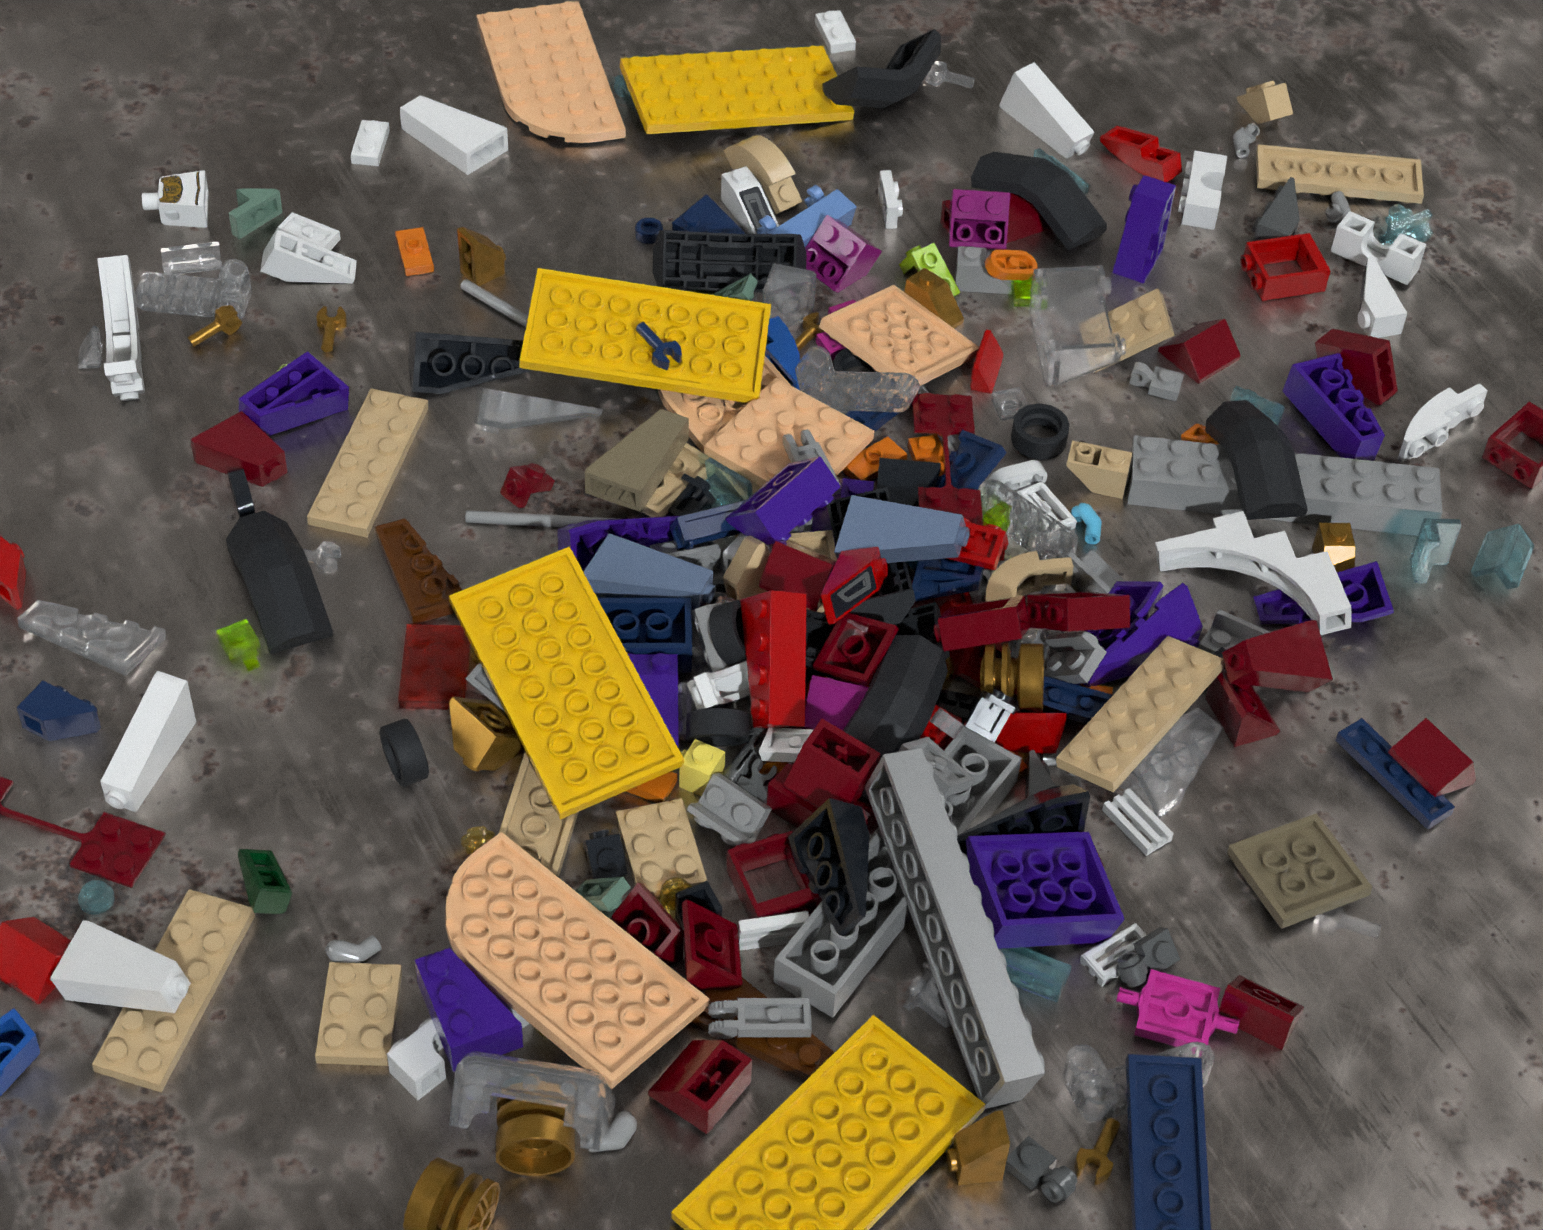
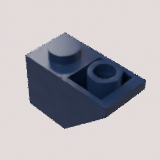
[16,680,101,741]

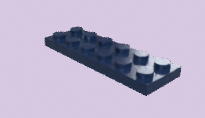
[1125,1054,1211,1230]

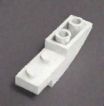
[1397,383,1488,463]

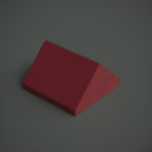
[1158,318,1241,384]
[759,541,836,612]
[813,613,899,686]
[1205,669,1281,747]
[1388,718,1476,797]
[610,882,684,967]
[682,899,743,990]
[1219,975,1305,1050]

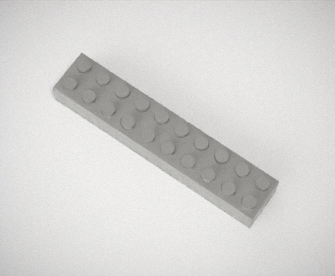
[1127,435,1442,538]
[773,727,1021,1018]
[865,748,1045,1109]

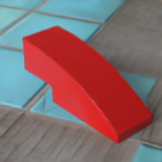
[1100,125,1182,182]

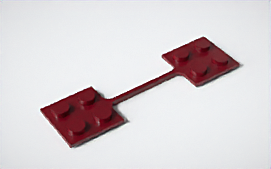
[912,393,983,526]
[0,777,166,888]

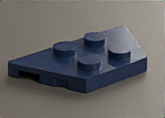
[912,558,984,602]

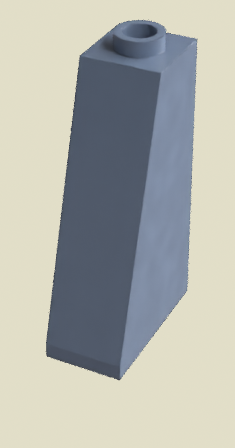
[834,495,969,563]
[584,533,716,612]

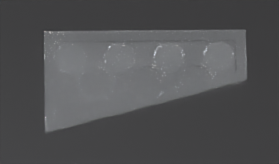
[17,600,166,676]

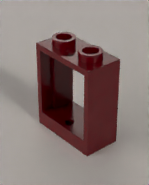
[1482,401,1543,489]
[1027,592,1130,632]
[934,595,1030,651]
[727,831,822,919]

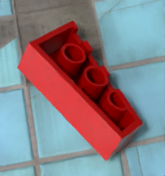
[740,590,807,729]

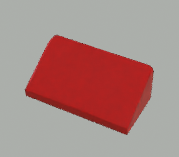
[970,329,1004,394]

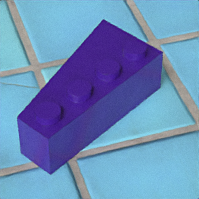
[1282,353,1385,461]

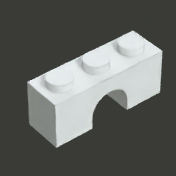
[1178,151,1227,230]
[1331,211,1426,285]
[387,1017,446,1100]

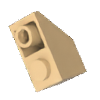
[1237,80,1293,124]
[1067,440,1133,499]
[723,536,770,603]

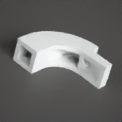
[687,661,750,710]

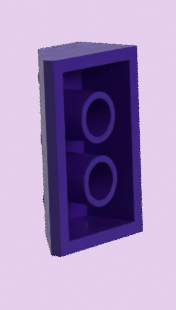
[725,456,841,545]

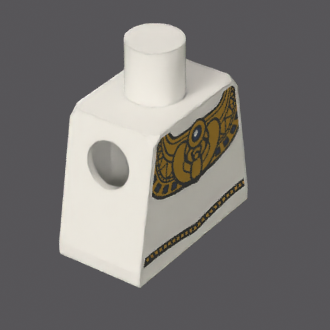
[142,170,209,228]

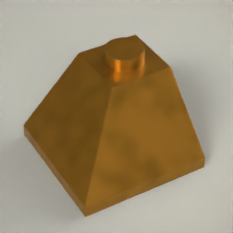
[449,697,525,772]

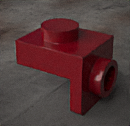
[500,463,555,508]

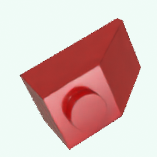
[0,536,27,610]

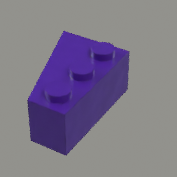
[1112,175,1176,284]
[239,351,349,436]
[414,948,523,1072]

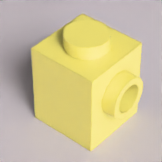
[679,739,725,796]

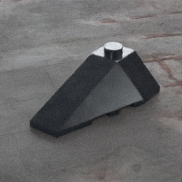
[408,332,532,394]
[957,784,1090,858]
[788,798,870,936]

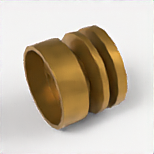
[980,643,1044,713]
[496,1080,575,1176]
[403,1157,500,1230]

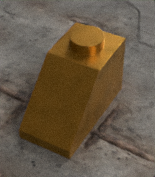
[457,227,506,286]
[904,268,964,329]
[1312,523,1355,572]
[947,1110,1010,1185]

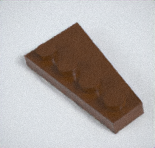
[375,518,462,625]
[689,977,834,1081]

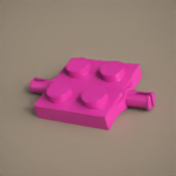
[1116,969,1240,1055]

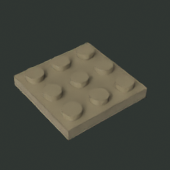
[1227,813,1372,929]

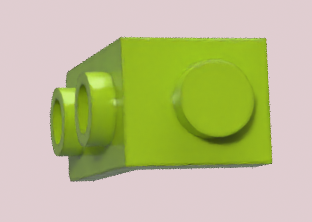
[899,243,960,297]

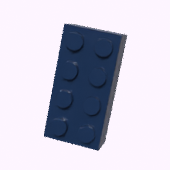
[598,598,692,673]

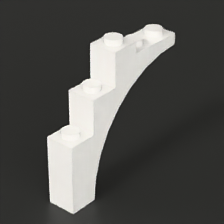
[97,255,145,401]
[1155,511,1351,635]

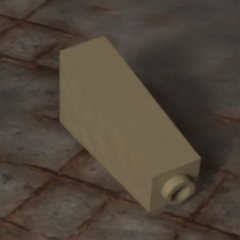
[584,409,689,512]

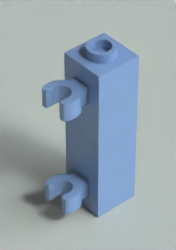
[756,185,857,248]

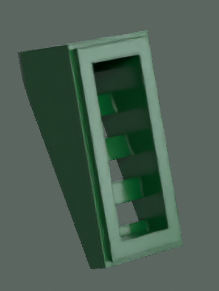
[238,849,293,914]

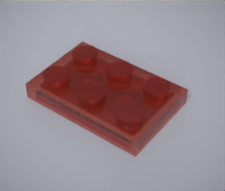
[398,624,471,710]

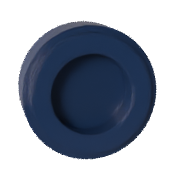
[635,218,663,244]

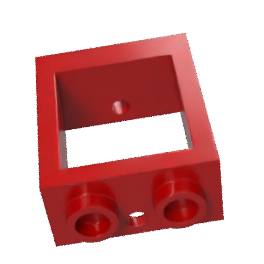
[1240,233,1331,301]

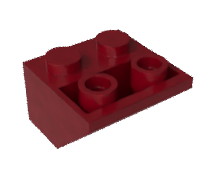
[783,719,880,808]
[648,1040,752,1134]

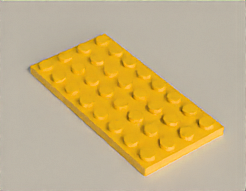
[620,46,854,134]
[519,268,771,403]
[449,546,684,820]
[671,1015,985,1230]

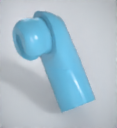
[1071,503,1102,545]

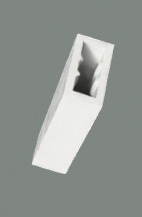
[999,62,1094,159]
[400,95,508,175]
[100,671,196,812]
[50,920,191,1013]

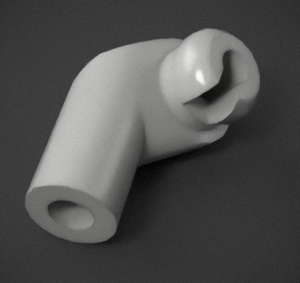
[1233,123,1260,158]
[1325,191,1351,223]
[588,1111,637,1153]

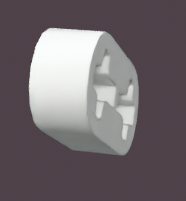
[989,460,1048,498]

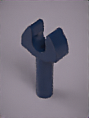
[636,322,682,370]

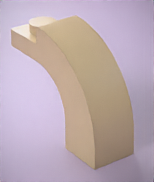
[724,136,803,214]
[985,551,1074,602]

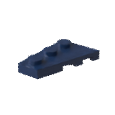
[672,194,746,234]
[934,430,1007,490]

